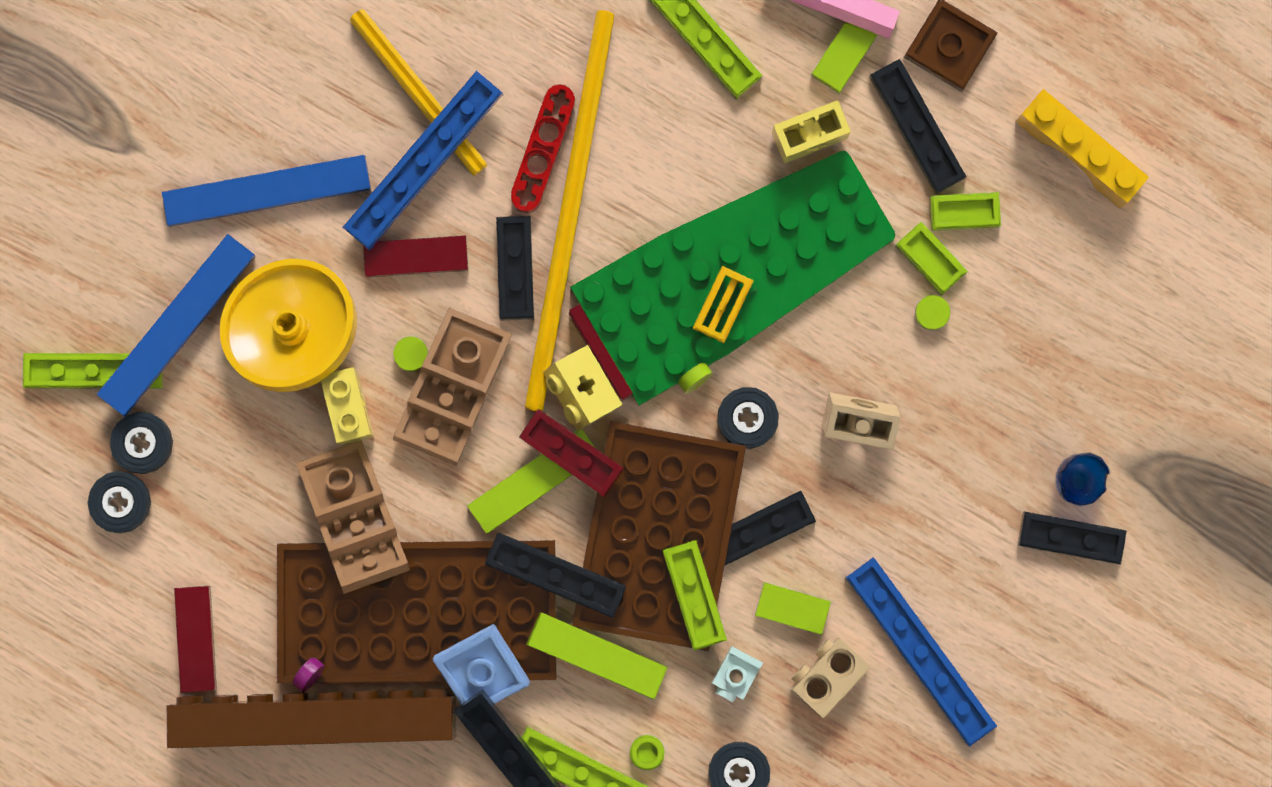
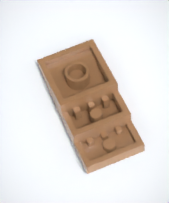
[393,308,512,466]
[296,440,410,594]

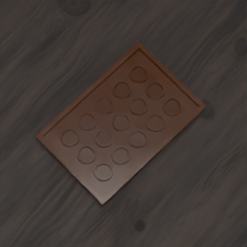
[572,421,746,651]

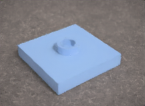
[433,624,530,704]

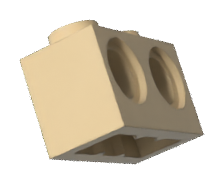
[790,638,871,718]

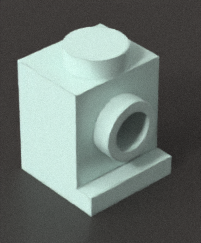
[711,646,763,702]

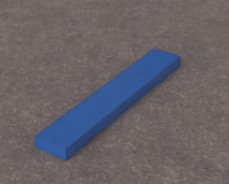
[342,70,503,251]
[162,155,372,227]
[96,234,255,417]
[845,557,997,747]

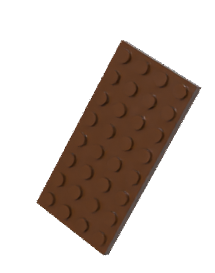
[277,540,557,683]

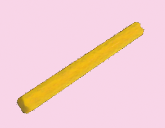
[350,9,487,176]

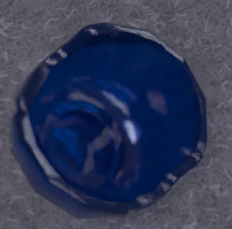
[1055,452,1110,506]

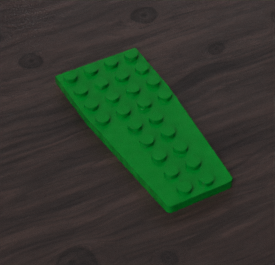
[570,151,895,406]

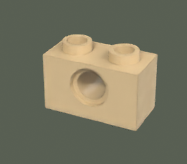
[822,392,901,450]

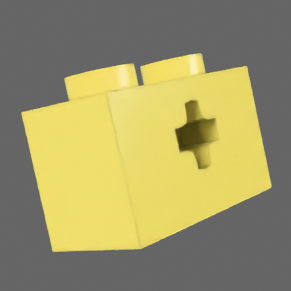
[771,100,851,164]
[543,345,623,432]
[321,367,374,446]

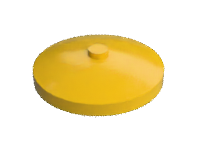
[220,259,357,392]

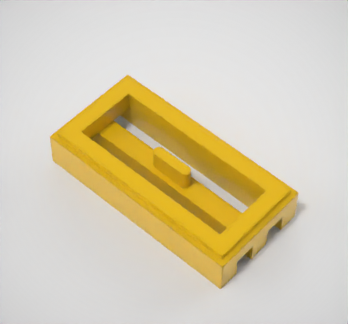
[693,266,753,344]

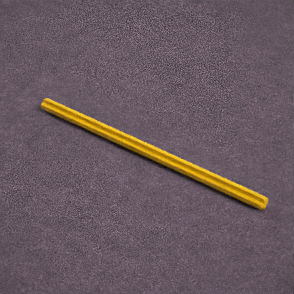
[525,10,614,412]

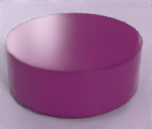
[292,658,325,693]

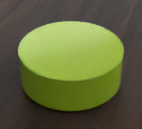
[915,295,950,331]
[393,336,428,372]
[678,363,713,394]
[630,735,665,770]

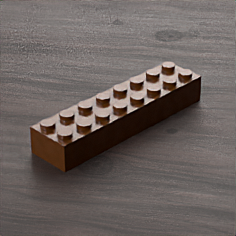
[166,689,457,748]

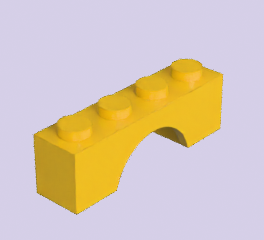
[1015,89,1149,209]

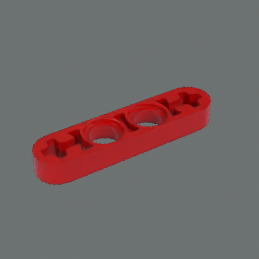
[511,84,575,213]

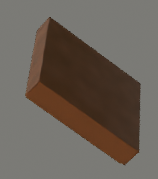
[904,0,998,92]

